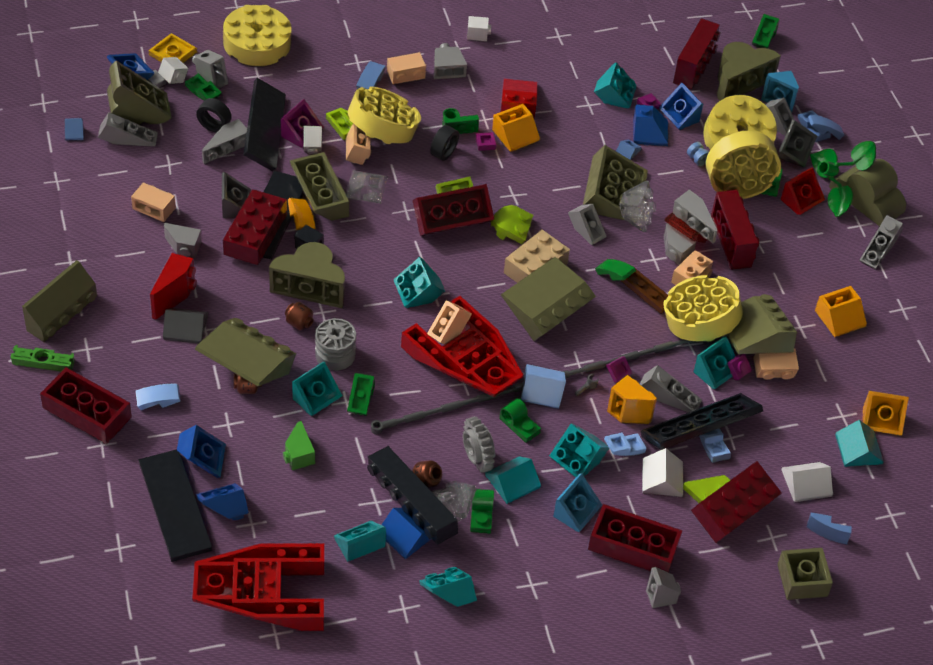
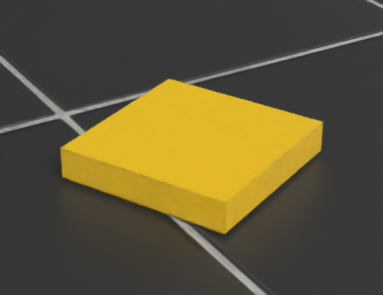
[148,33,197,63]

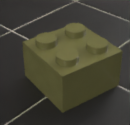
[777,548,833,600]

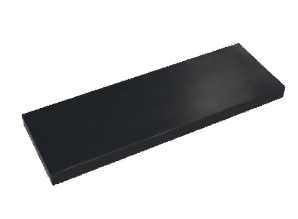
[243,78,286,171]
[263,171,304,260]
[641,393,763,450]
[138,449,212,562]

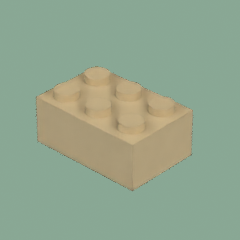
[504,230,570,283]

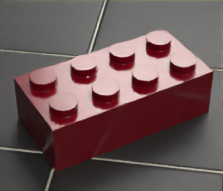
[673,18,721,90]
[412,184,495,236]
[223,189,287,265]
[711,190,759,270]
[40,367,132,444]
[691,461,782,543]
[588,504,683,573]

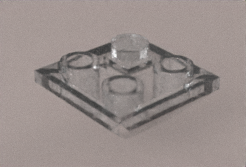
[346,170,388,204]
[619,181,656,232]
[432,481,476,521]

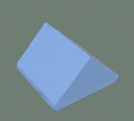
[521,364,566,409]

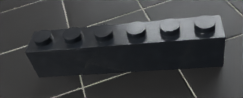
[367,446,458,545]

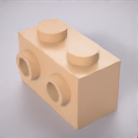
[387,52,426,84]
[346,123,371,165]
[131,183,176,222]
[671,250,713,285]
[427,300,472,344]
[753,348,799,380]

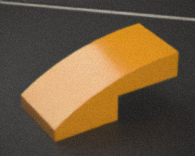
[288,198,316,230]

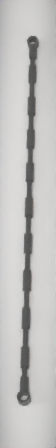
[371,339,698,434]

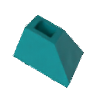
[594,62,637,109]
[393,257,445,308]
[549,423,609,477]
[419,567,477,607]

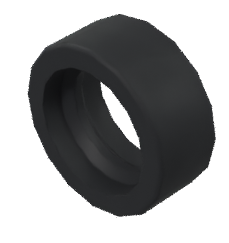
[196,98,232,133]
[430,125,459,161]

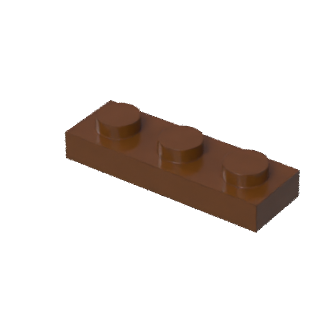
[621,268,668,314]

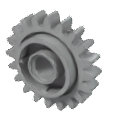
[463,416,495,472]

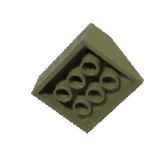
[583,145,648,223]
[501,257,596,341]
[726,294,797,354]
[195,318,296,386]

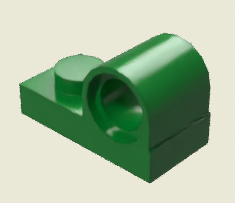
[752,14,779,48]
[442,108,479,134]
[347,373,375,416]
[499,398,541,443]
[470,489,494,534]

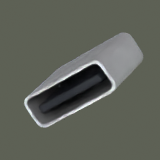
[148,70,166,88]

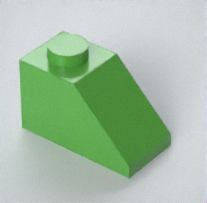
[283,421,315,470]

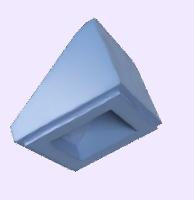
[65,118,84,140]
[616,139,642,160]

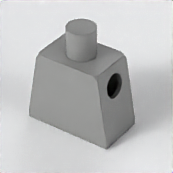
[434,43,467,79]
[192,50,228,89]

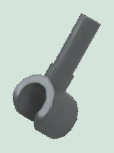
[575,374,599,396]

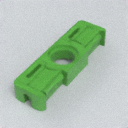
[11,345,75,372]

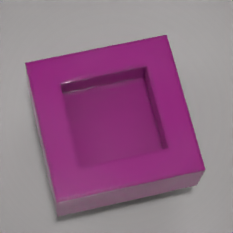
[637,93,661,109]
[476,132,496,151]
[727,354,752,380]
[606,356,633,382]

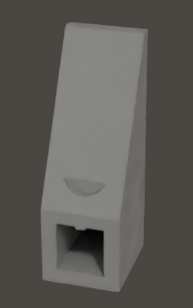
[98,112,158,146]
[202,119,247,164]
[672,190,718,243]
[860,215,903,269]
[640,365,702,412]

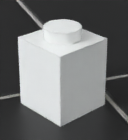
[467,16,491,41]
[158,57,188,84]
[304,126,322,154]

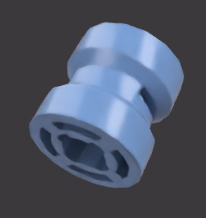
[687,142,709,166]

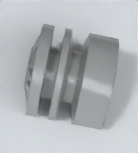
[315,318,356,371]

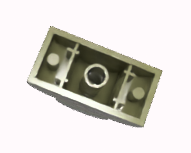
[717,42,781,101]
[107,60,172,125]
[829,159,906,226]
[269,242,345,308]

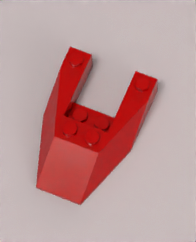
[401,296,523,397]
[192,543,325,631]

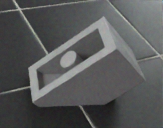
[765,98,795,136]
[568,204,607,245]
[664,222,696,265]
[164,223,202,258]
[646,567,681,608]

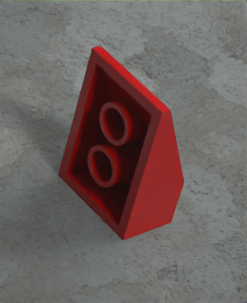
[501,79,537,119]
[150,253,197,320]

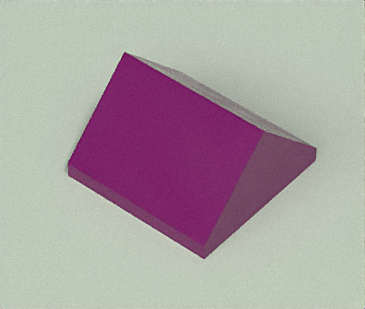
[281,99,324,148]

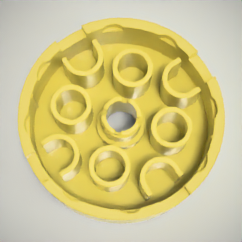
[223,5,291,66]
[348,86,421,144]
[703,95,777,150]
[706,130,781,199]
[664,275,743,342]

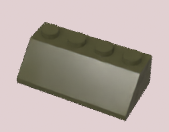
[290,152,349,221]
[22,260,97,342]

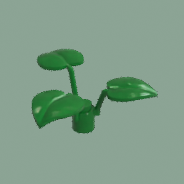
[810,141,876,217]

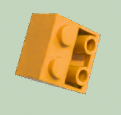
[492,104,540,152]
[815,286,867,337]
[607,375,657,424]

